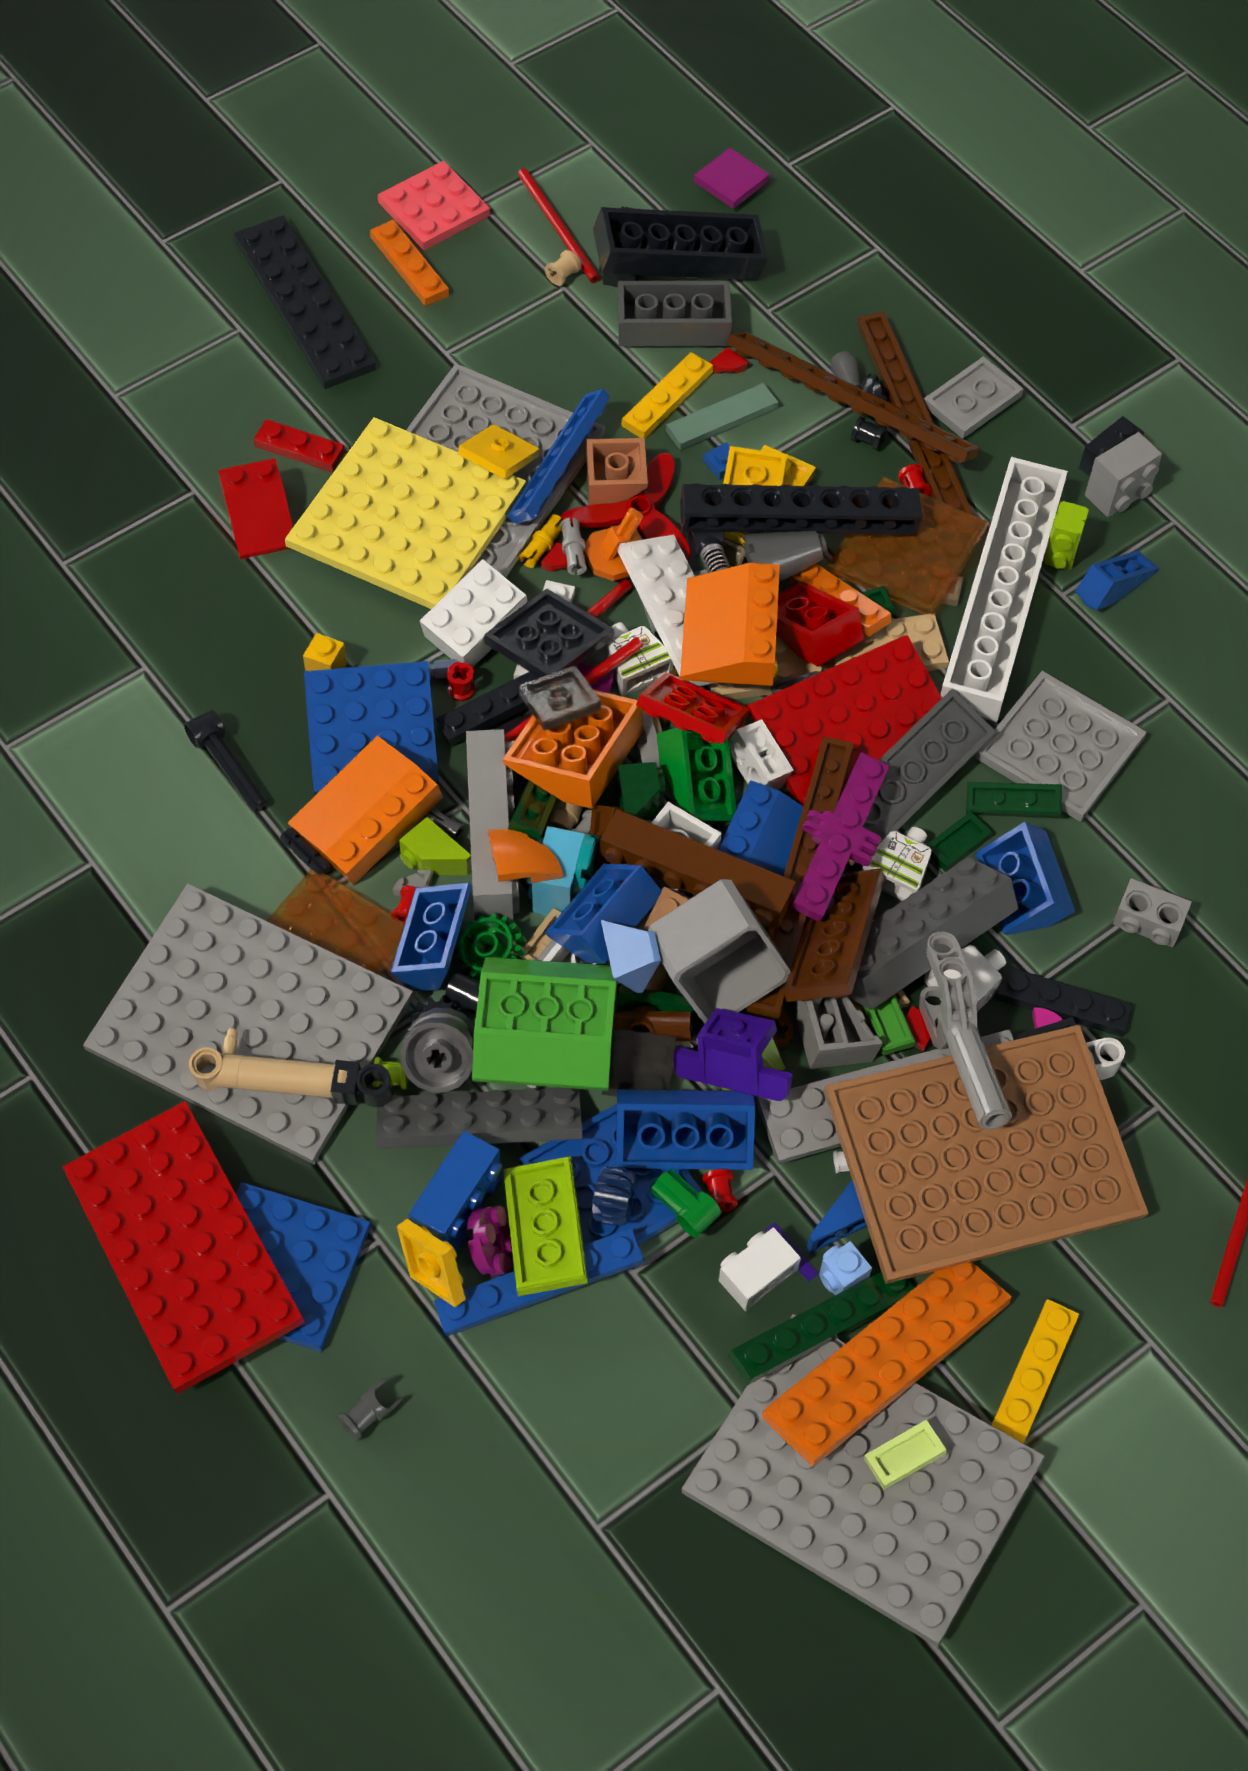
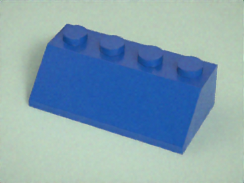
[616,1090,755,1170]

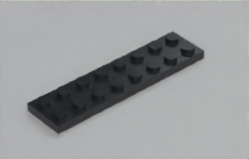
[234,215,376,389]

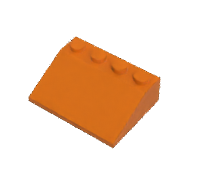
[680,563,780,686]
[502,681,644,809]
[288,736,443,886]

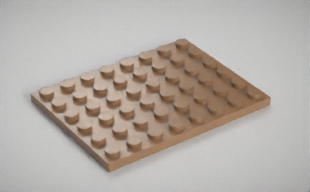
[824,1025,1149,1284]

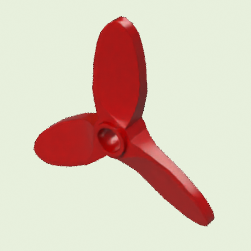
[561,453,691,564]

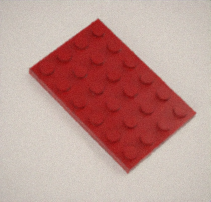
[747,634,942,806]

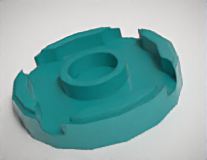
[572,833,599,896]

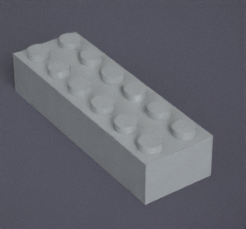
[466,729,519,921]

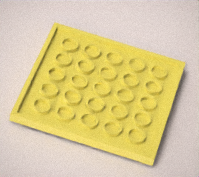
[285,417,527,609]

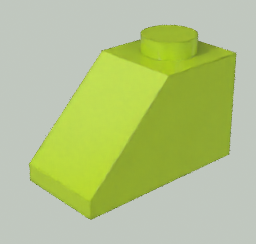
[399,817,472,875]

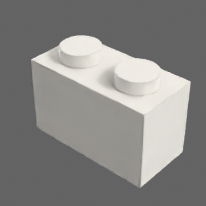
[719,1227,801,1312]

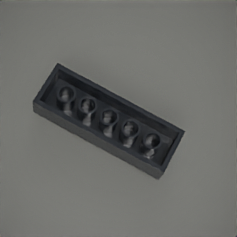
[593,207,768,280]

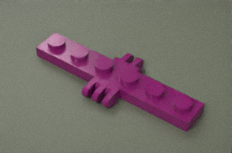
[790,752,889,922]

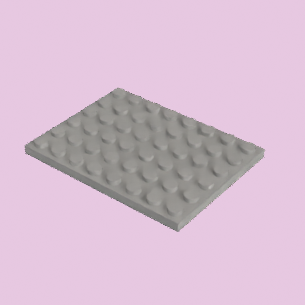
[406,363,605,578]
[83,883,414,1164]
[682,1314,1045,1647]

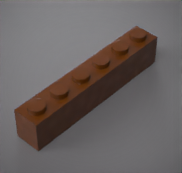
[600,809,796,929]

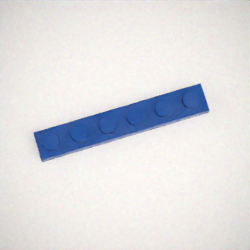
[507,389,610,524]
[434,1228,644,1337]

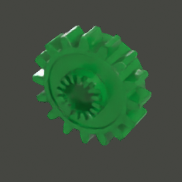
[455,913,527,980]

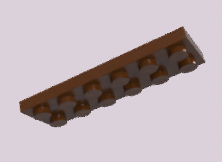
[783,868,885,1002]

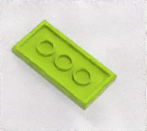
[503,1156,588,1296]

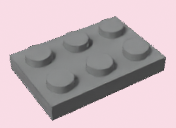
[924,356,1024,439]

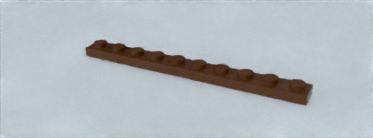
[857,312,978,538]
[727,331,980,463]
[747,736,854,1020]

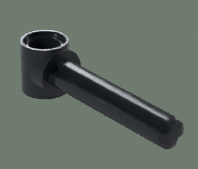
[184,710,267,812]

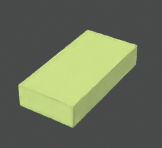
[864,1419,947,1490]

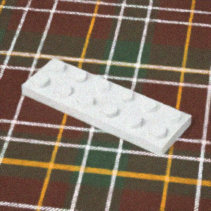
[618,535,718,686]

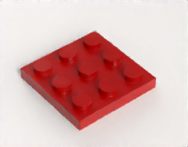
[636,672,749,744]

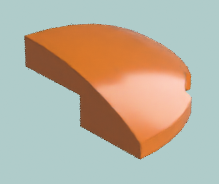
[487,829,563,883]

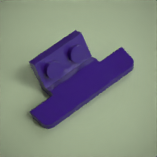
[673,1008,792,1101]

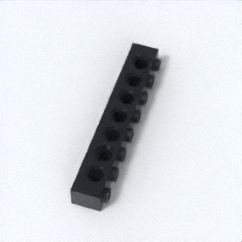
[680,483,922,535]

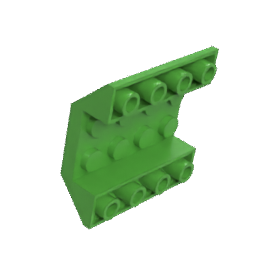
[472,957,617,1091]

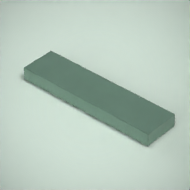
[666,383,778,450]

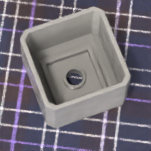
[648,879,791,1023]

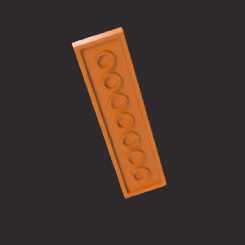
[762,1262,1012,1467]

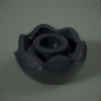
[861,373,889,402]

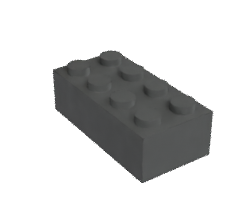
[617,281,732,346]

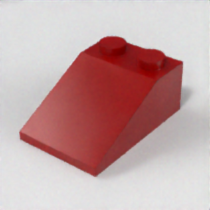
[218,458,293,559]
[776,581,864,667]

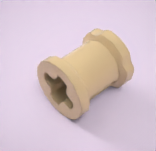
[545,250,581,286]

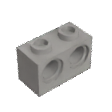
[1112,878,1192,947]

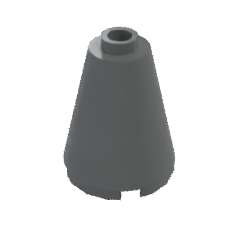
[742,530,827,583]

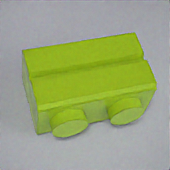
[1043,501,1089,570]

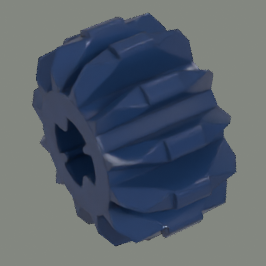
[592,1166,637,1226]

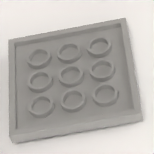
[975,671,1147,822]

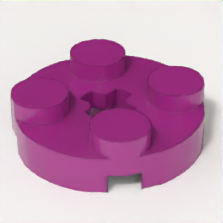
[467,1206,513,1278]

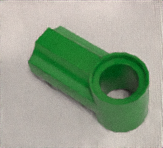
[651,1169,722,1238]

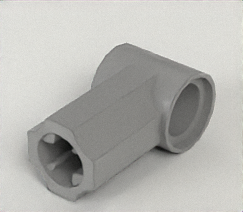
[636,710,662,769]

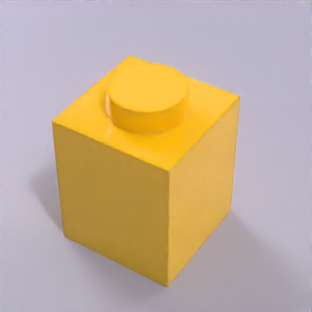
[303,633,347,671]

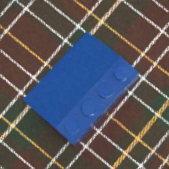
[718,780,803,876]

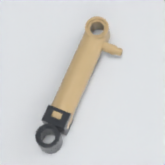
[189,1028,394,1107]

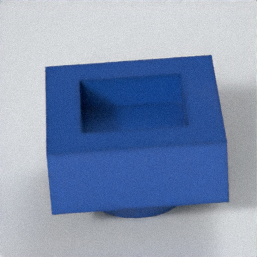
[703,442,730,480]

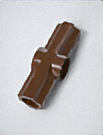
[612,1005,693,1048]

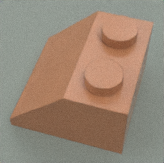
[586,438,648,505]

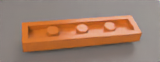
[370,220,449,307]
[789,563,892,637]

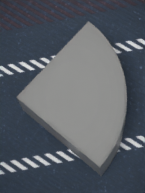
[393,870,434,896]

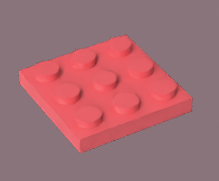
[377,161,490,250]

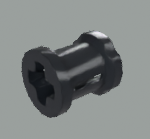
[851,416,887,450]

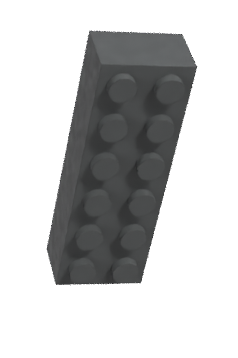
[848,857,1018,1010]

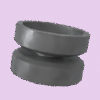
[400,1008,475,1092]

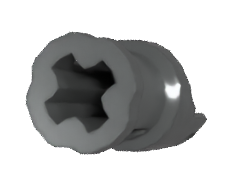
[337,1377,403,1441]

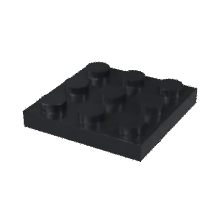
[484,588,614,686]

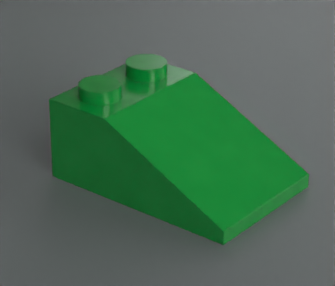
[656,728,736,822]

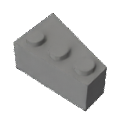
[792,995,883,1069]

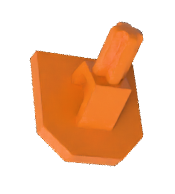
[583,508,643,581]

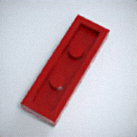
[253,419,345,473]

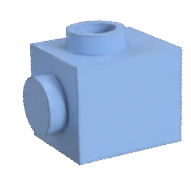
[819,1241,872,1295]

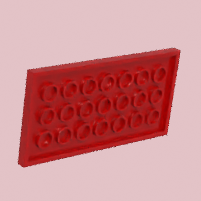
[62,1101,305,1394]

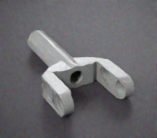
[919,932,1012,1130]

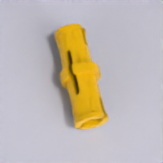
[519,514,562,568]

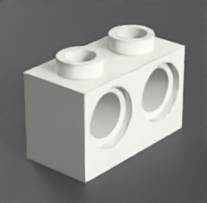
[729,719,794,790]

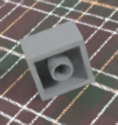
[1085,432,1162,517]

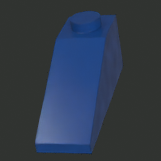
[1075,550,1159,610]
[807,1180,867,1254]

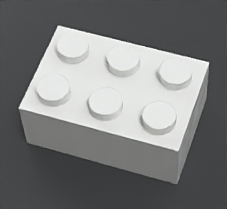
[420,559,528,668]

